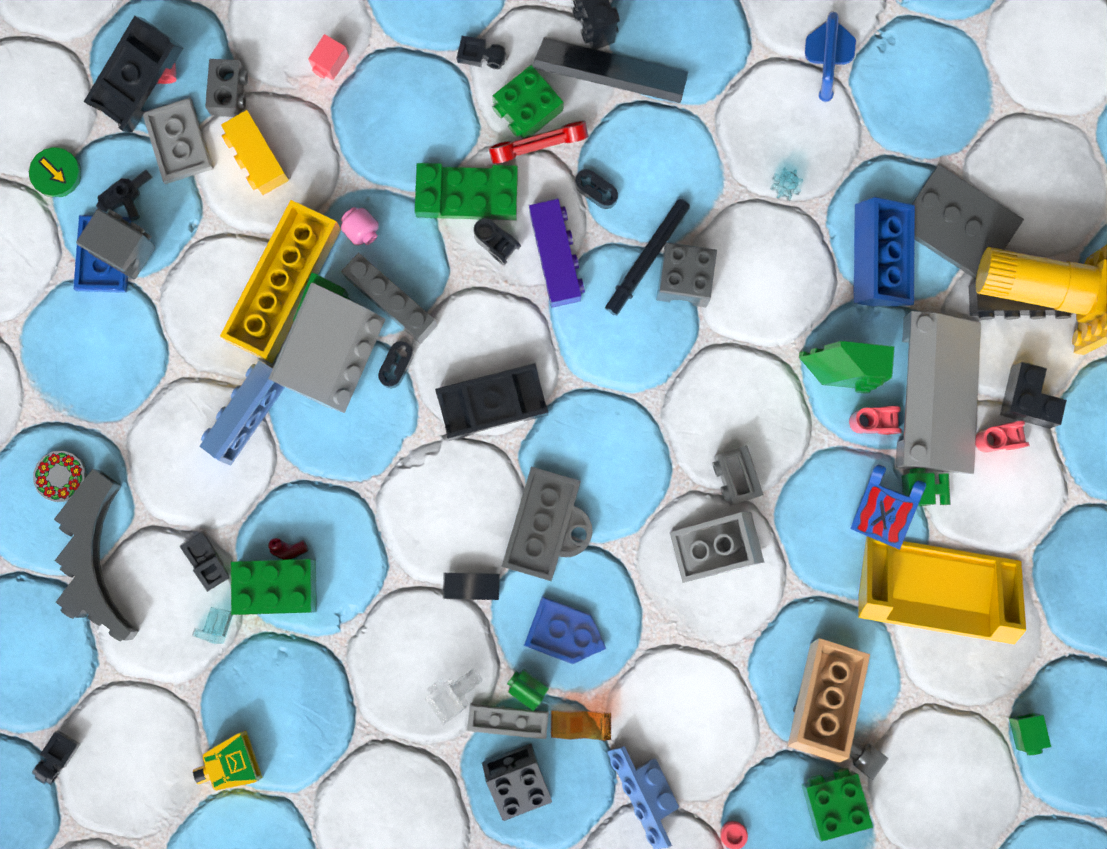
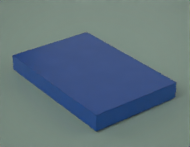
[73,215,132,293]

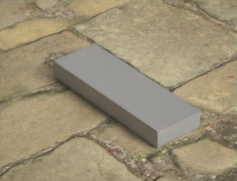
[467,704,549,739]

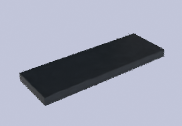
[533,37,688,103]

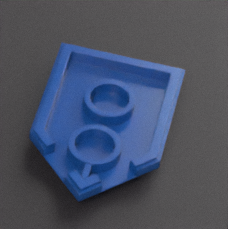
[524,596,607,664]

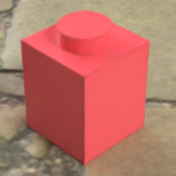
[308,34,349,81]

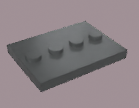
[911,165,1024,279]

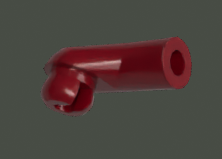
[268,538,309,560]

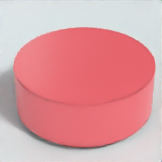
[720,821,748,849]

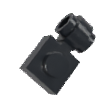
[456,36,507,69]
[32,730,80,785]

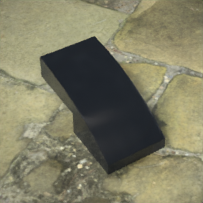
[179,531,230,592]
[443,573,500,600]

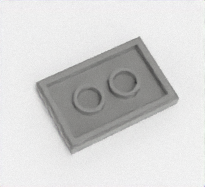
[143,98,213,184]

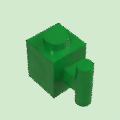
[902,468,951,506]
[507,669,549,711]

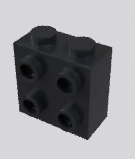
[572,0,620,50]

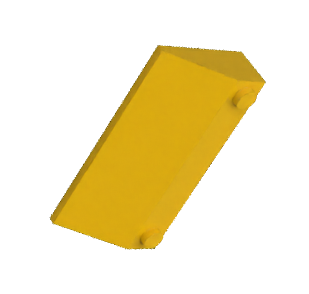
[858,536,1026,644]

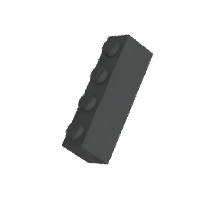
[341,253,438,344]

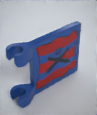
[850,465,926,550]

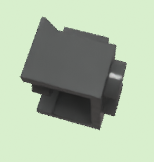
[712,445,764,506]

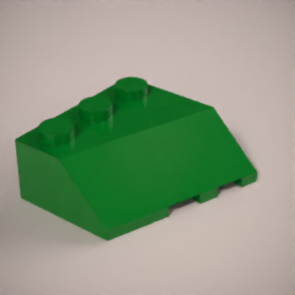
[799,341,895,393]

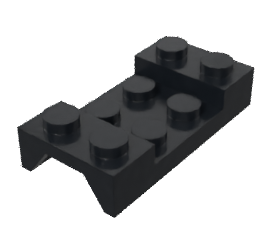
[83,15,184,133]
[435,363,549,441]

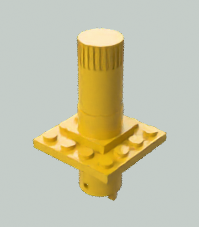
[975,244,1107,355]

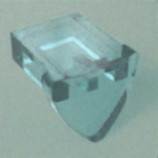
[192,607,233,644]

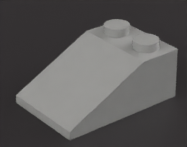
[670,512,765,583]

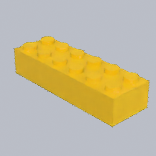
[220,200,341,364]

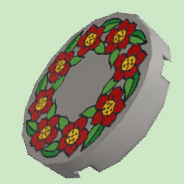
[33,451,87,502]

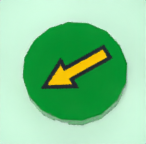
[28,147,81,198]

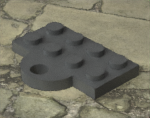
[501,467,592,581]

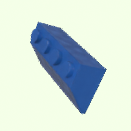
[854,197,915,307]

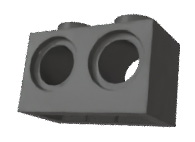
[205,59,248,117]

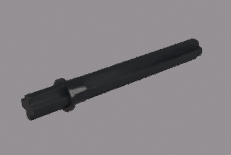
[605,199,690,316]

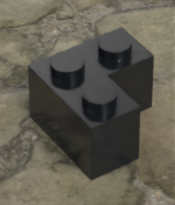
[1000,362,1067,429]

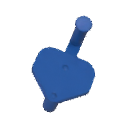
[805,11,856,102]

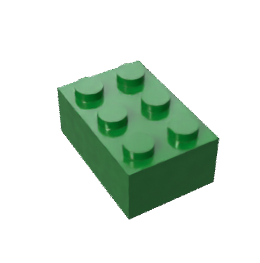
[231,559,317,615]

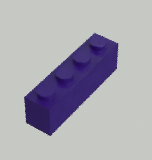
[529,199,585,308]

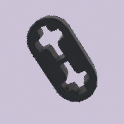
[575,169,618,209]
[378,341,414,389]

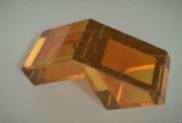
[551,710,611,741]

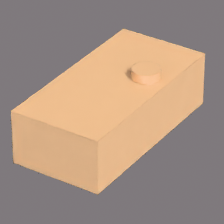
[788,638,870,763]

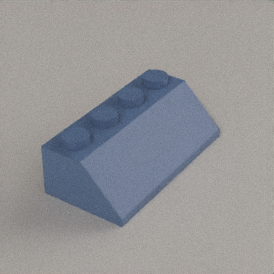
[199,361,285,466]

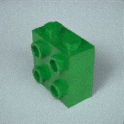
[492,65,564,139]
[801,768,873,842]

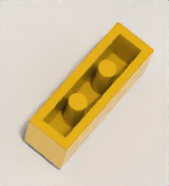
[221,110,289,195]

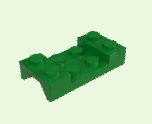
[415,163,518,221]

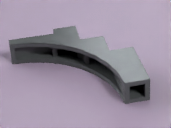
[54,469,139,642]

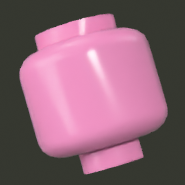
[341,207,379,245]

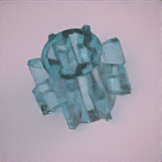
[770,168,803,201]

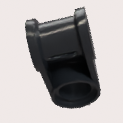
[474,218,521,266]

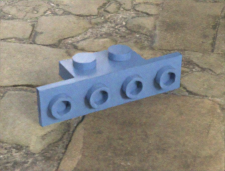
[607,746,679,849]

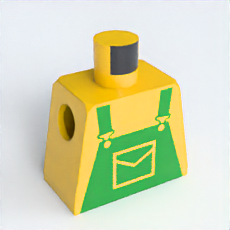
[193,730,263,791]

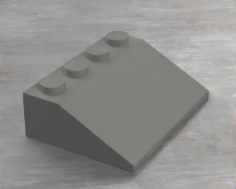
[269,283,385,413]

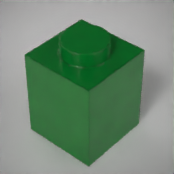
[1009,713,1051,755]

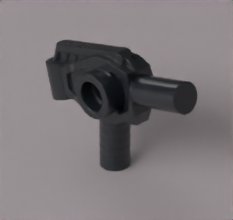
[96,170,153,221]

